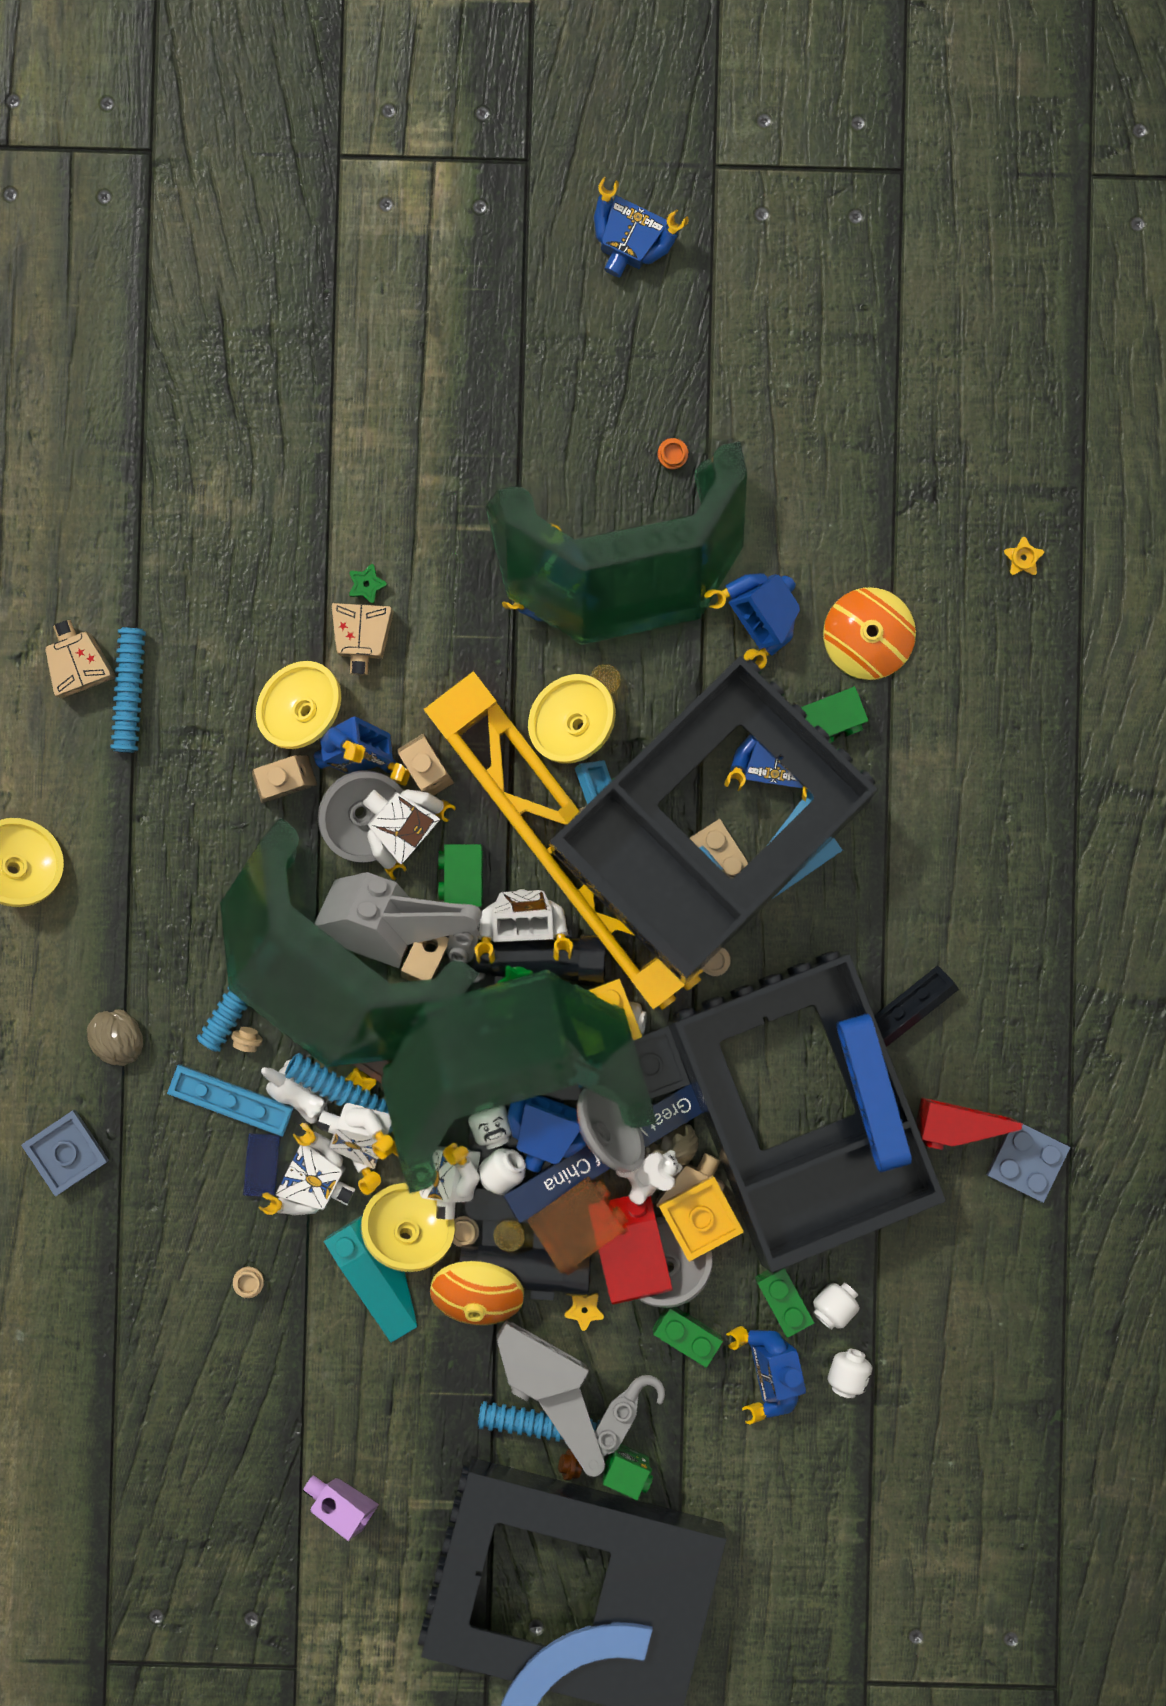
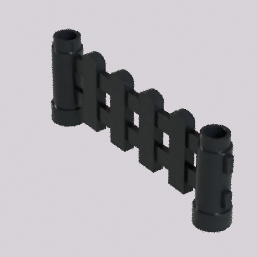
[460,929,606,1300]

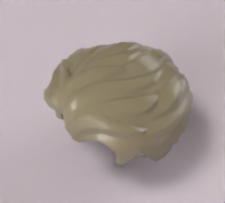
[87,1010,143,1066]
[645,1124,699,1166]

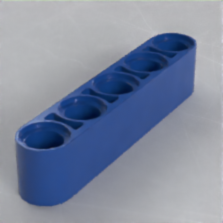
[837,1014,912,1173]

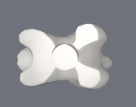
[261,1060,332,1124]
[616,1150,682,1205]

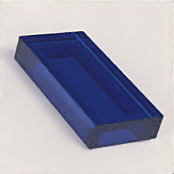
[243,1132,281,1197]

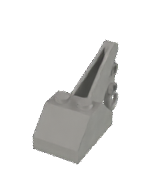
[311,872,486,983]
[497,1319,665,1477]

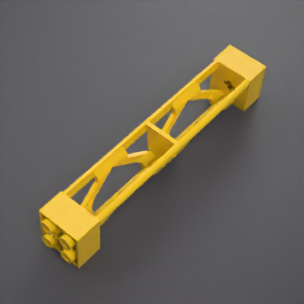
[424,671,703,1010]

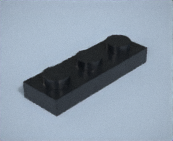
[874,966,959,1047]

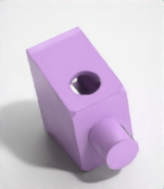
[303,1475,379,1541]

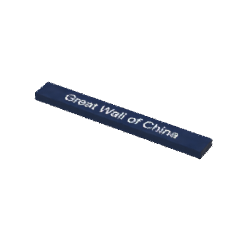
[503,1083,702,1223]

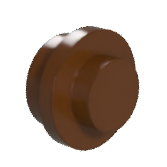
[558,1449,582,1481]

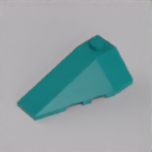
[324,1215,418,1343]

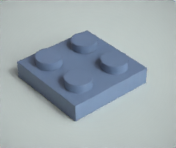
[21,1110,109,1196]
[986,1124,1071,1203]

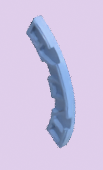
[501,1622,652,1706]

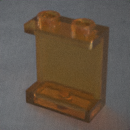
[527,1177,629,1276]

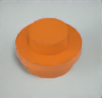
[658,438,688,470]

